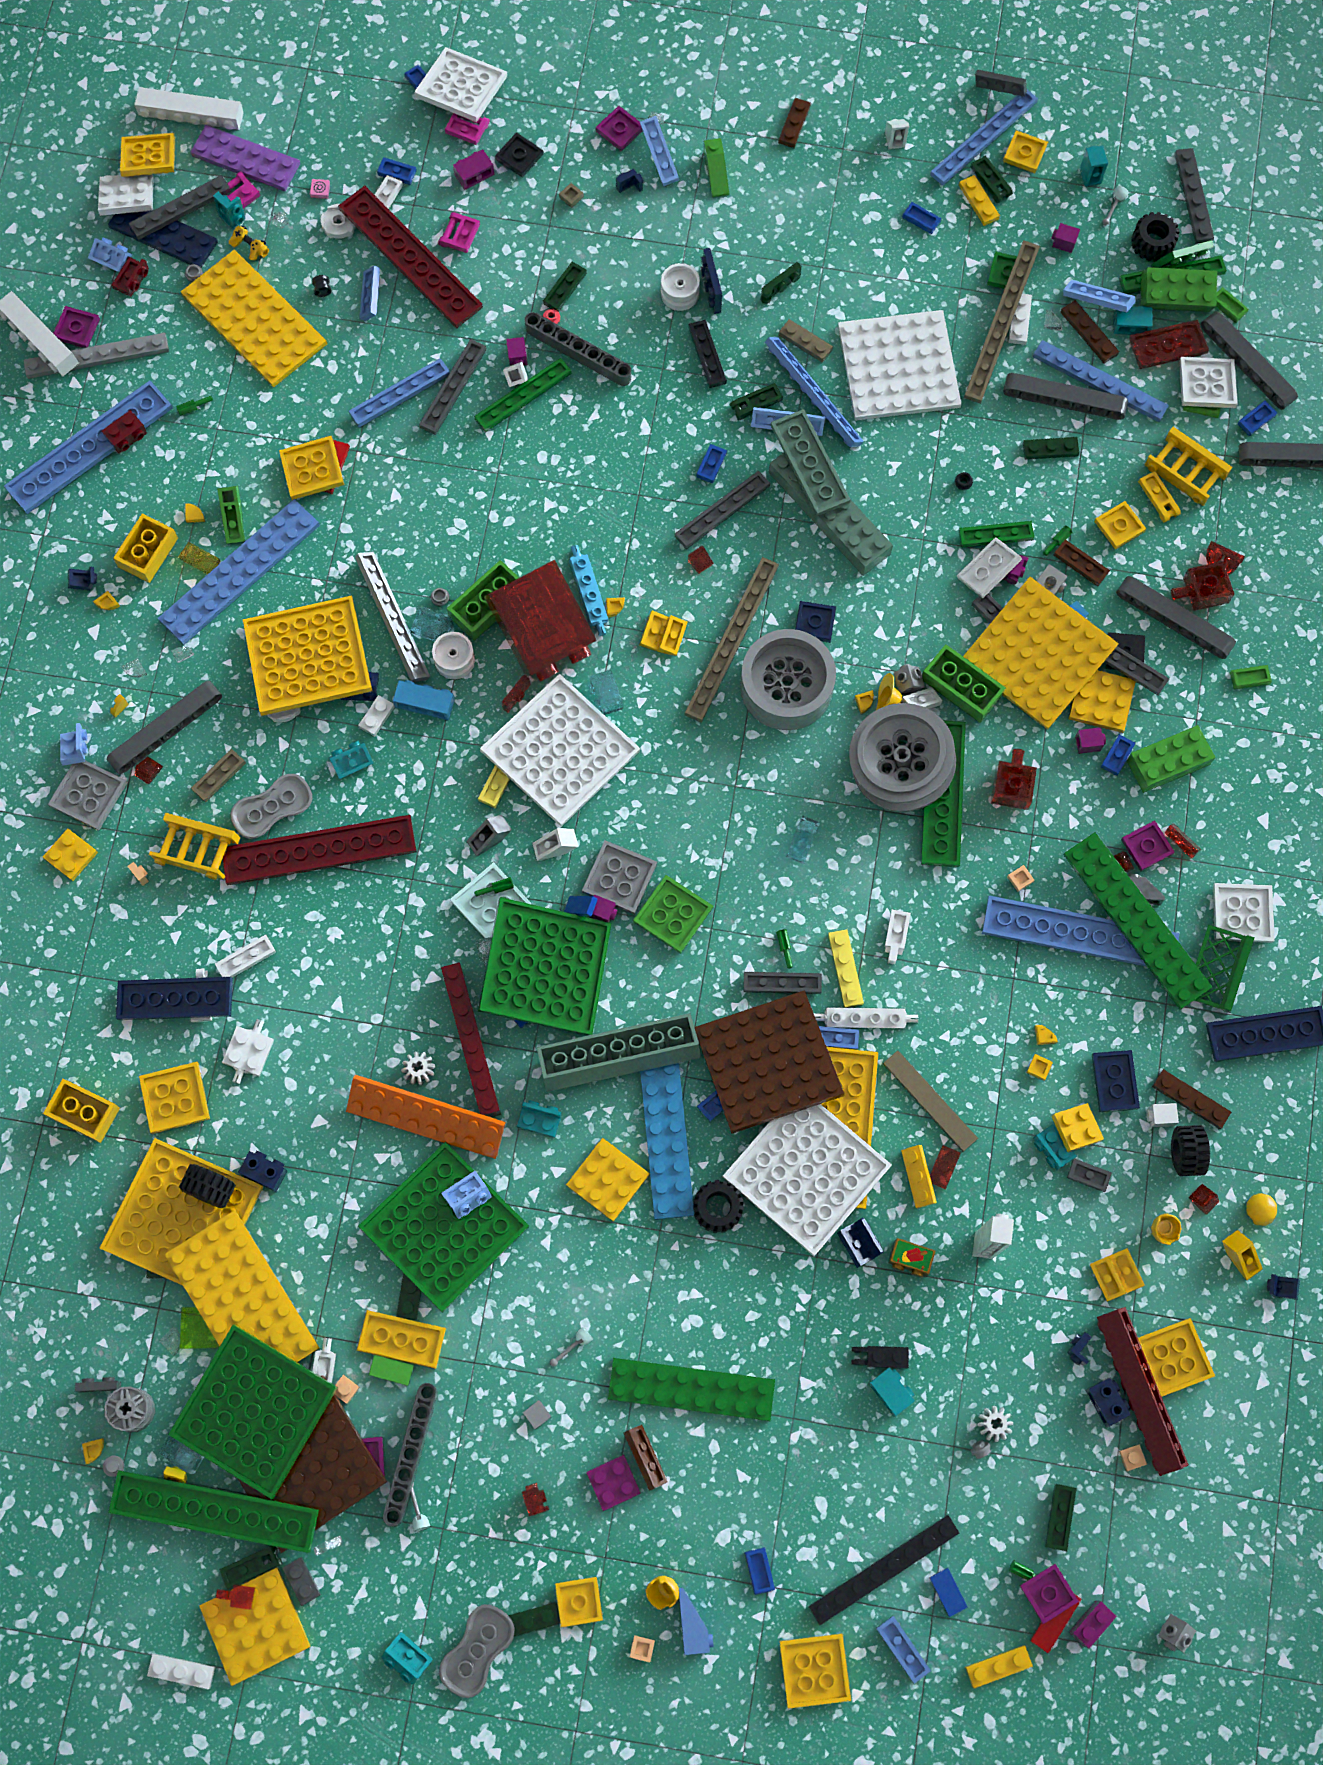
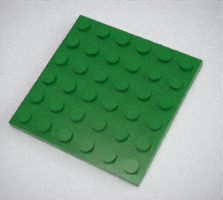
[478,897,612,1036]
[358,1142,529,1313]
[168,1325,338,1499]

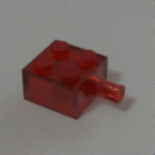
[1171,561,1234,611]
[991,749,1037,810]

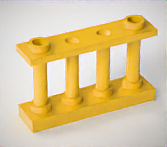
[1145,427,1233,506]
[149,813,240,880]

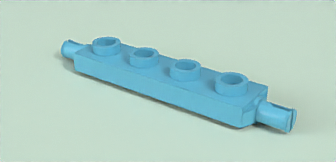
[569,545,608,636]

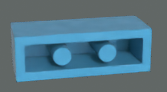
[393,680,455,720]

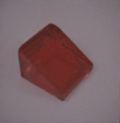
[688,545,713,574]
[134,756,163,784]
[1114,851,1134,872]
[1189,1184,1219,1215]

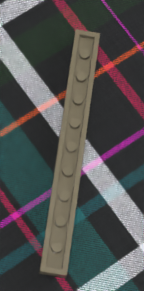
[964,240,1040,404]
[685,557,779,723]

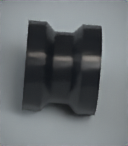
[312,275,332,297]

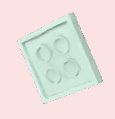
[450,862,531,942]

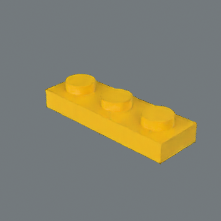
[959,175,1000,226]
[901,1145,937,1208]
[965,1645,1033,1688]

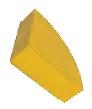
[185,503,205,523]
[93,591,120,610]
[606,597,625,618]
[855,690,874,714]
[110,694,129,718]
[1035,1025,1058,1045]
[82,1438,104,1465]

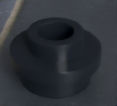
[955,472,973,490]

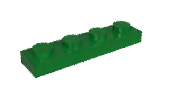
[958,521,1034,548]

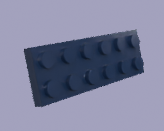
[108,209,218,268]
[116,977,233,1020]
[1206,1006,1323,1062]

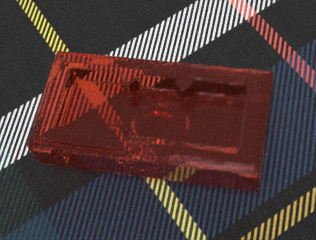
[502,675,530,713]
[930,1145,961,1189]

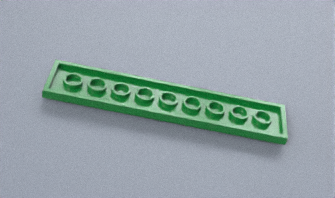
[1063,832,1213,1010]
[108,1470,319,1553]

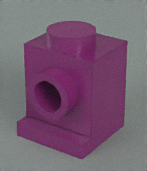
[1002,555,1029,584]

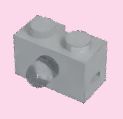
[1037,564,1067,595]

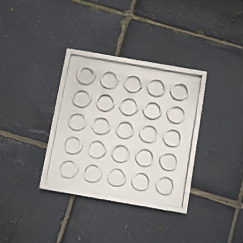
[838,310,961,421]
[480,674,640,827]
[722,1104,892,1256]

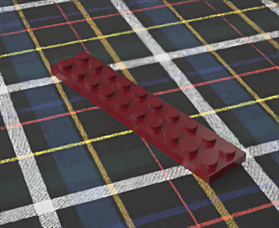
[338,185,483,329]
[223,815,417,886]

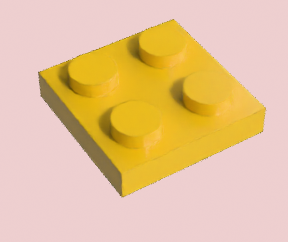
[1003,130,1048,173]
[1094,501,1146,550]
[43,828,98,881]
[1051,1103,1104,1152]
[555,1577,603,1627]

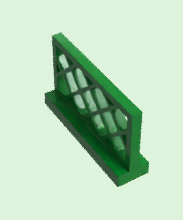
[1194,925,1255,1013]

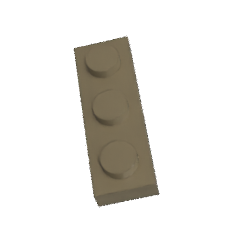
[779,319,833,363]
[191,749,246,803]

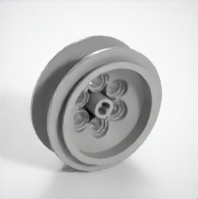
[849,703,956,812]

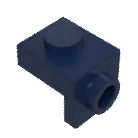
[616,168,644,193]
[67,566,97,591]
[1267,1274,1300,1300]
[1067,1332,1092,1366]

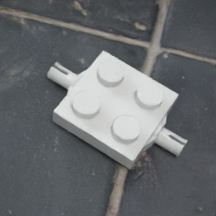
[222,1019,274,1084]

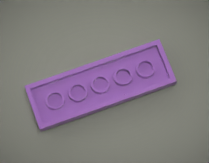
[190,125,300,191]

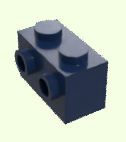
[238,1150,287,1192]
[1085,1378,1131,1427]

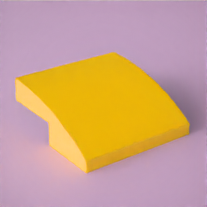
[639,610,688,656]
[1090,1248,1145,1302]

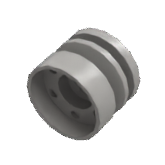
[104,1387,155,1432]

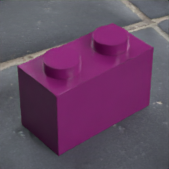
[453,149,495,190]
[1069,1600,1117,1649]

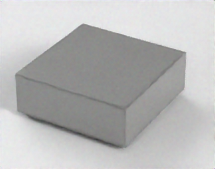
[523,1400,551,1430]

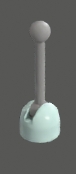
[1102,186,1129,226]
[550,1327,593,1367]
[410,1482,430,1532]

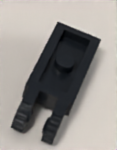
[851,1346,909,1369]

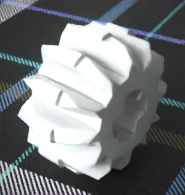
[401,1051,435,1085]
[977,1406,1013,1442]

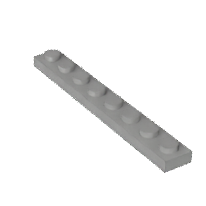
[24,333,169,379]
[355,552,430,682]

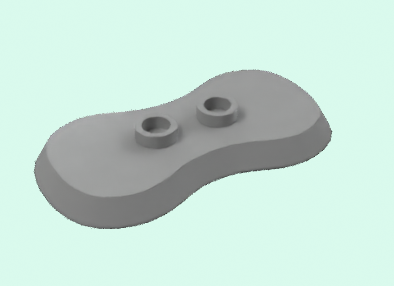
[230,774,312,839]
[439,1604,514,1698]

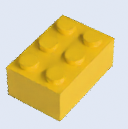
[113,514,178,583]
[43,1079,120,1143]

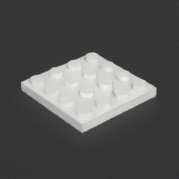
[414,47,507,122]

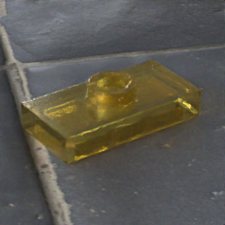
[179,542,221,574]

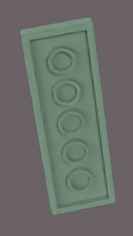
[770,409,851,517]

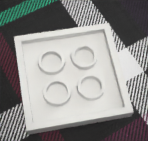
[98,174,153,216]
[1179,357,1238,408]
[1213,883,1274,943]

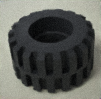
[1131,212,1180,262]
[1171,1125,1210,1176]
[179,1164,236,1208]
[693,1180,744,1233]

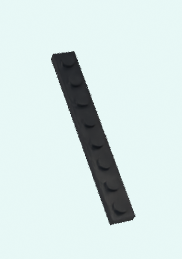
[808,1515,960,1625]

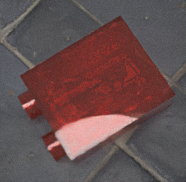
[484,560,597,681]

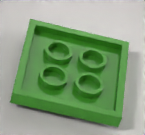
[633,875,713,954]

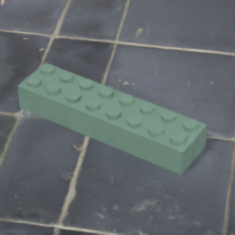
[769,453,893,576]
[537,1013,701,1092]

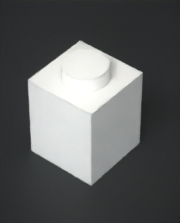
[503,362,528,387]
[1146,1103,1179,1127]

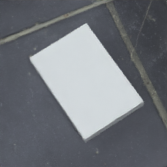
[957,537,1022,598]

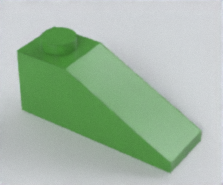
[703,138,729,197]
[217,486,245,544]

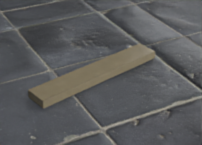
[883,1050,978,1152]

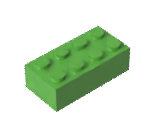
[1140,267,1217,312]
[447,560,522,641]
[922,644,1006,723]
[1126,725,1216,793]

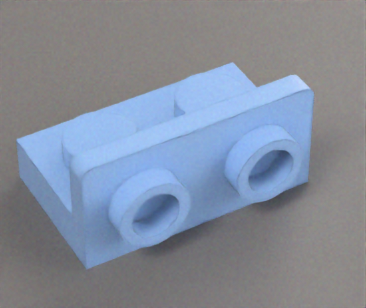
[88,237,132,272]
[60,723,88,766]
[442,1171,492,1219]

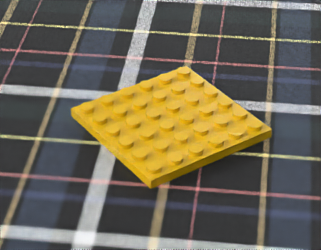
[963,577,1119,730]
[243,596,372,716]
[100,1138,263,1286]

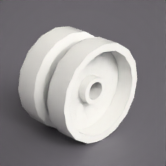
[661,263,700,311]
[432,632,475,680]

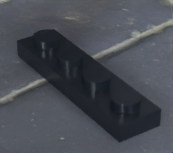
[688,319,727,388]

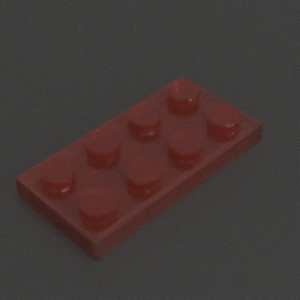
[1129,320,1209,369]

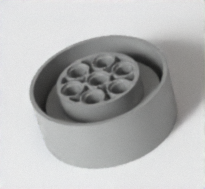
[740,629,836,730]

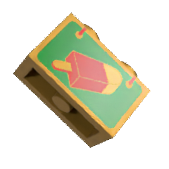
[888,1238,936,1278]

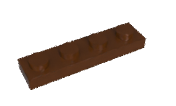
[1060,300,1119,364]
[1152,1069,1231,1129]

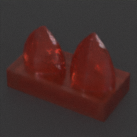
[1206,541,1245,577]

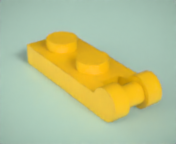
[1138,471,1181,523]

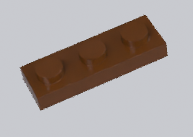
[778,98,811,148]
[1053,539,1110,586]
[624,1425,668,1491]

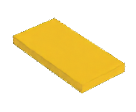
[357,1310,446,1369]

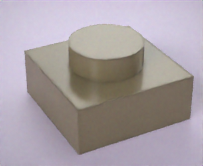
[559,183,584,208]

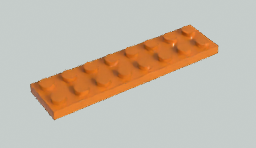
[346,1075,506,1159]

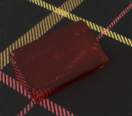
[1165,823,1201,858]

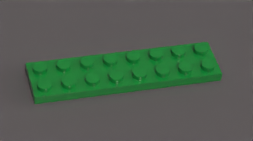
[921,720,966,867]
[608,1358,775,1421]

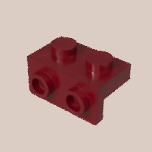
[111,257,149,297]
[102,410,147,454]

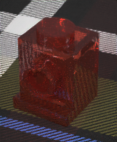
[522,1483,550,1517]

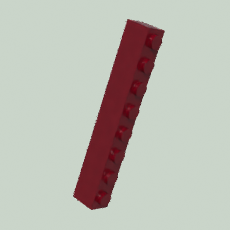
[441,962,501,1117]
[1097,1307,1189,1476]

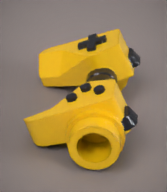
[229,226,269,261]

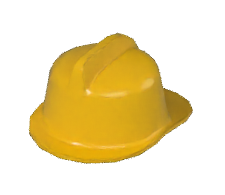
[876,673,902,710]

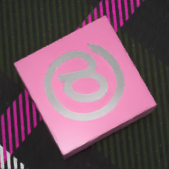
[310,179,330,199]

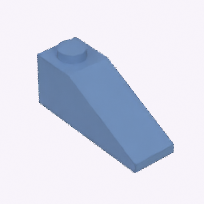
[679,1587,714,1655]

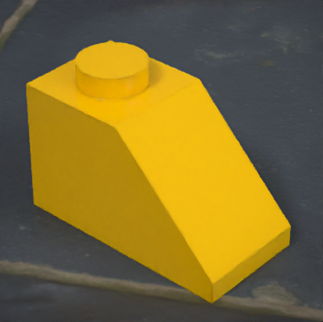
[1222,1230,1263,1280]

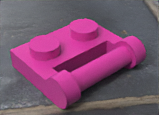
[445,113,490,145]
[227,171,261,209]
[438,212,480,253]

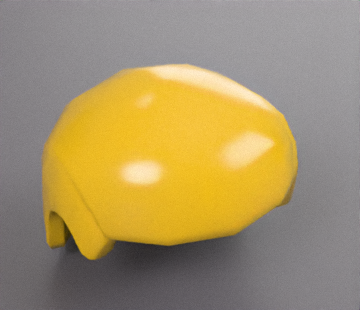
[1246,1193,1277,1226]
[1151,1213,1182,1245]
[646,1575,679,1610]

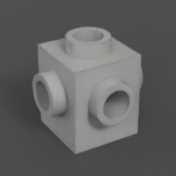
[894,664,925,695]
[1158,1614,1196,1653]

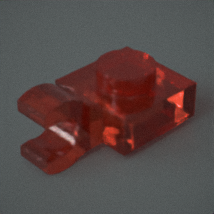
[216,1585,256,1610]

